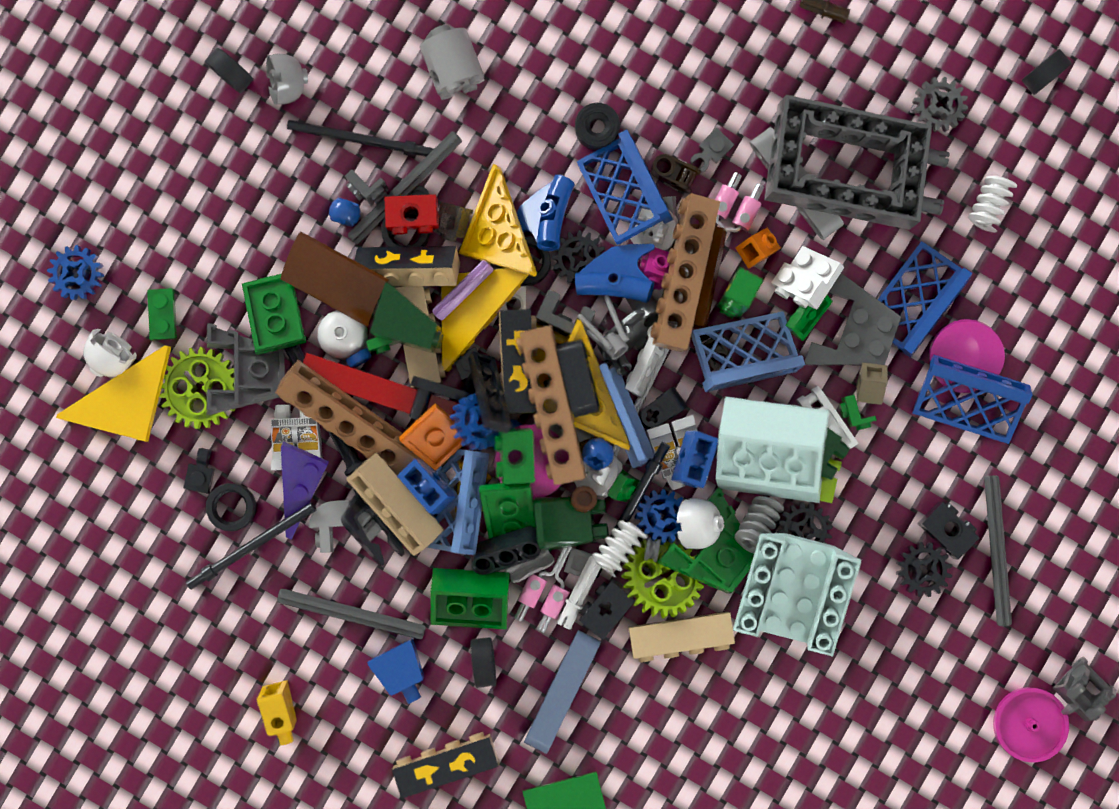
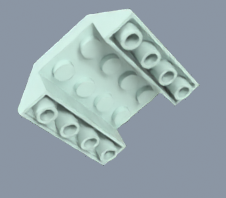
[716,397,829,503]
[733,533,861,656]

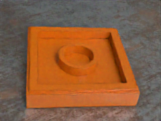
[399,403,462,471]

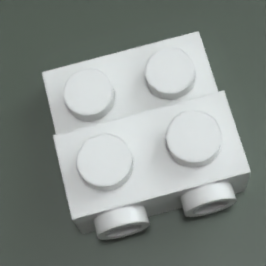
[771,246,844,310]

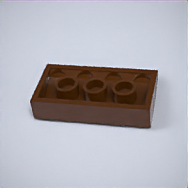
[662,224,727,329]
[280,231,389,327]

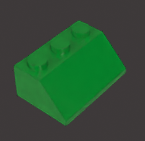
[430,568,510,629]

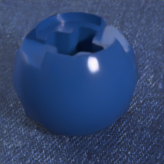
[329,198,361,227]
[581,438,614,470]

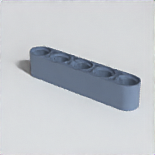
[524,630,601,754]

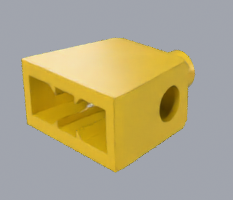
[257,680,297,746]

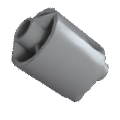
[420,25,484,100]

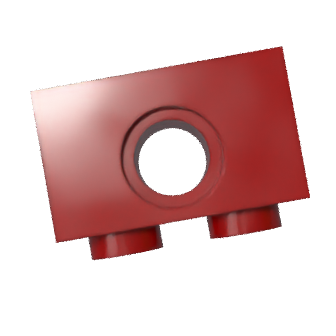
[384,194,439,235]

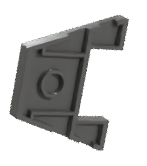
[805,273,901,366]
[207,323,285,415]

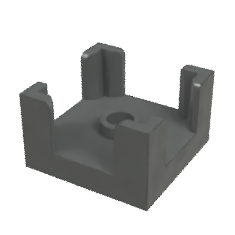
[536,290,596,336]

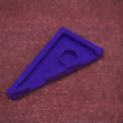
[281,441,329,540]

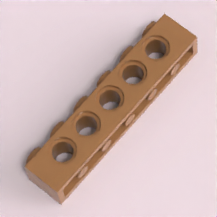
[650,193,720,352]
[517,325,586,485]
[275,360,419,476]

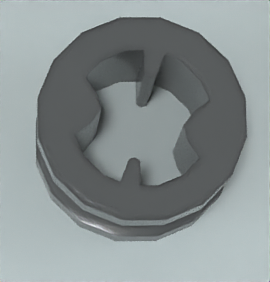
[644,537,661,562]

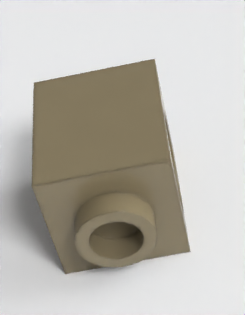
[857,362,888,405]

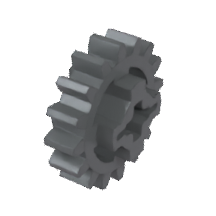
[912,77,968,133]

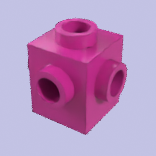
[638,247,670,291]

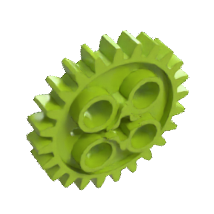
[159,347,235,429]
[622,539,704,618]

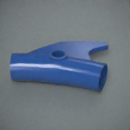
[517,175,575,251]
[575,244,655,303]

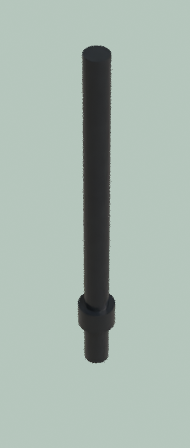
[287,120,434,157]
[596,442,671,578]
[186,502,317,590]

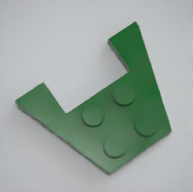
[657,487,754,594]

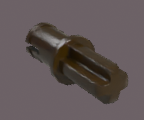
[800,0,851,24]

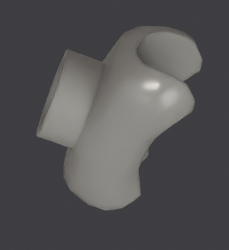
[505,549,554,583]

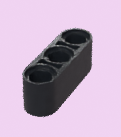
[556,339,600,418]
[471,526,541,575]

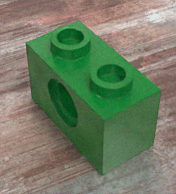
[495,428,535,484]

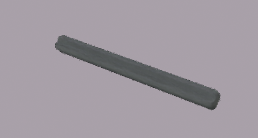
[348,131,462,245]
[984,475,1012,626]
[277,589,425,640]

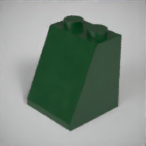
[370,283,444,354]

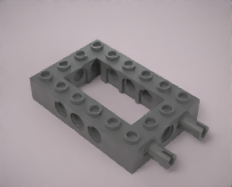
[764,95,950,230]

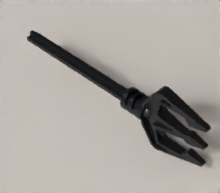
[284,345,404,567]

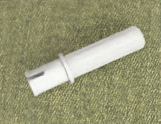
[557,556,601,630]

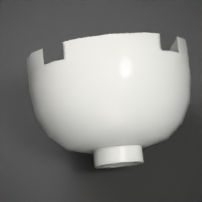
[318,310,368,360]
[83,329,137,377]
[677,498,724,549]

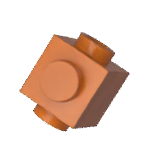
[735,227,781,269]

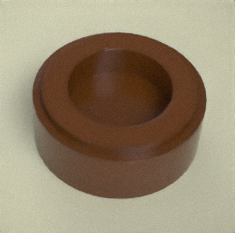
[570,486,597,513]

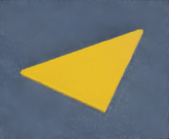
[459,164,537,277]
[441,268,528,372]
[544,319,631,451]
[56,345,171,442]

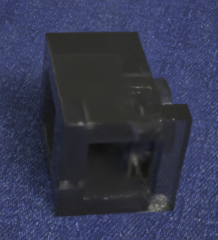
[434,202,473,242]

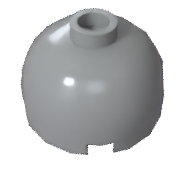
[266,54,308,105]

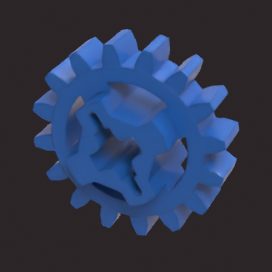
[47,245,105,301]
[450,394,499,450]
[634,489,683,545]

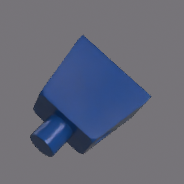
[367,639,425,704]

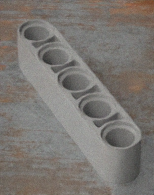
[749,127,844,240]

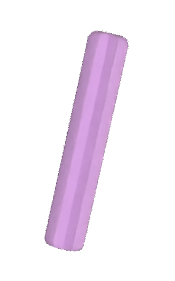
[432,260,493,320]

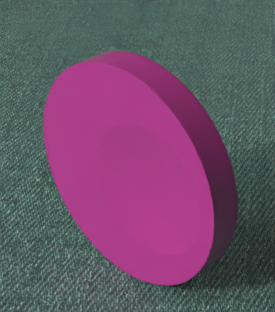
[929,319,1005,393]
[494,424,569,499]
[993,687,1069,763]

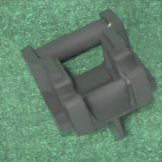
[1053,657,1117,721]

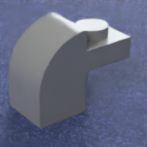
[309,500,351,553]

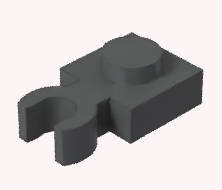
[690,127,734,173]

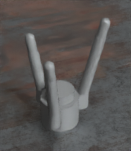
[578,295,629,359]

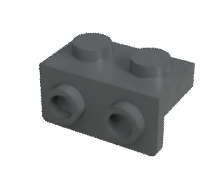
[345,170,389,206]

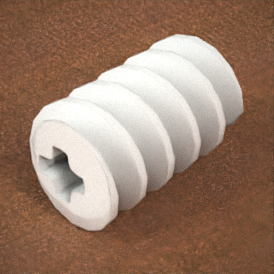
[968,176,1017,232]
[592,521,648,578]

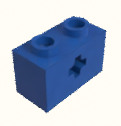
[671,431,719,488]
[397,458,457,514]

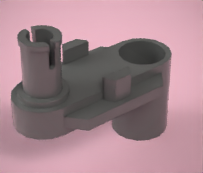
[598,295,659,375]

